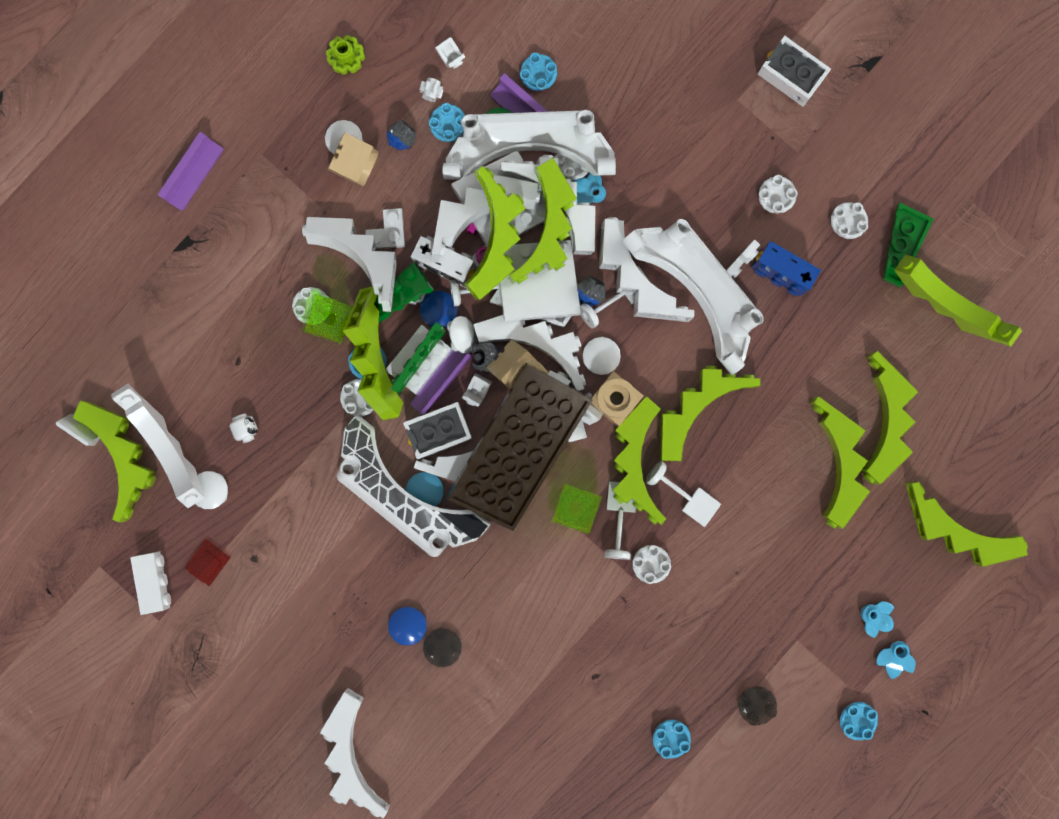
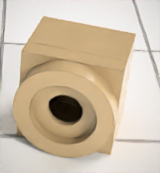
[327,132,379,186]
[486,339,548,390]
[591,371,644,427]

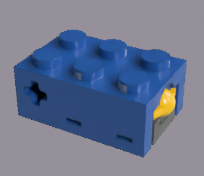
[751,241,821,296]

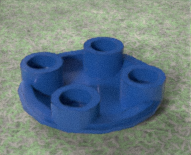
[420,291,457,328]
[388,607,427,645]

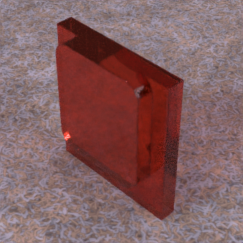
[185,540,231,586]

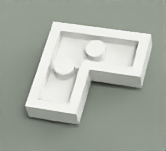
[365,208,405,250]
[726,240,760,279]

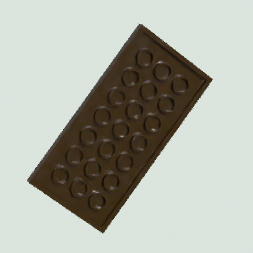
[446,363,593,531]

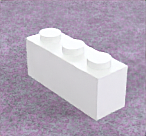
[130,551,171,615]

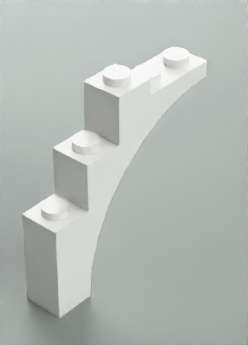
[499,155,595,255]
[473,315,586,392]
[320,688,390,818]

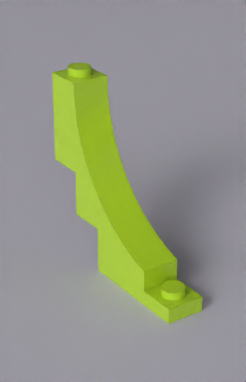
[895,255,1022,347]
[342,286,404,420]
[861,351,918,485]
[809,396,870,529]
[905,481,1028,567]

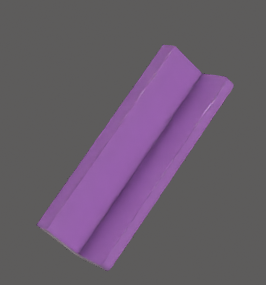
[490,73,548,113]
[157,132,224,211]
[410,350,472,415]

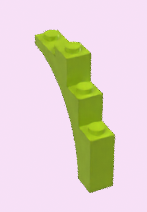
[508,158,577,284]
[463,166,526,300]
[660,366,760,461]
[612,396,666,525]
[73,400,157,522]

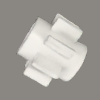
[419,78,443,102]

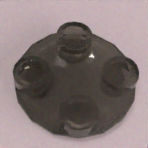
[423,628,462,667]
[738,686,777,726]

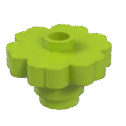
[326,35,365,75]

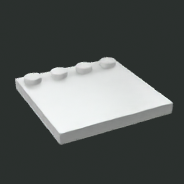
[451,151,545,247]
[499,240,581,322]

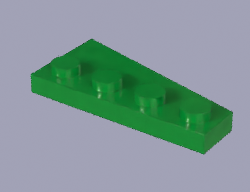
[882,202,934,288]
[374,262,434,323]
[391,322,446,394]

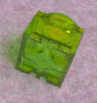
[301,294,353,344]
[551,483,602,534]

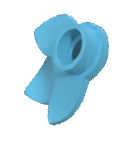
[572,173,606,205]
[860,601,894,638]
[876,641,916,679]

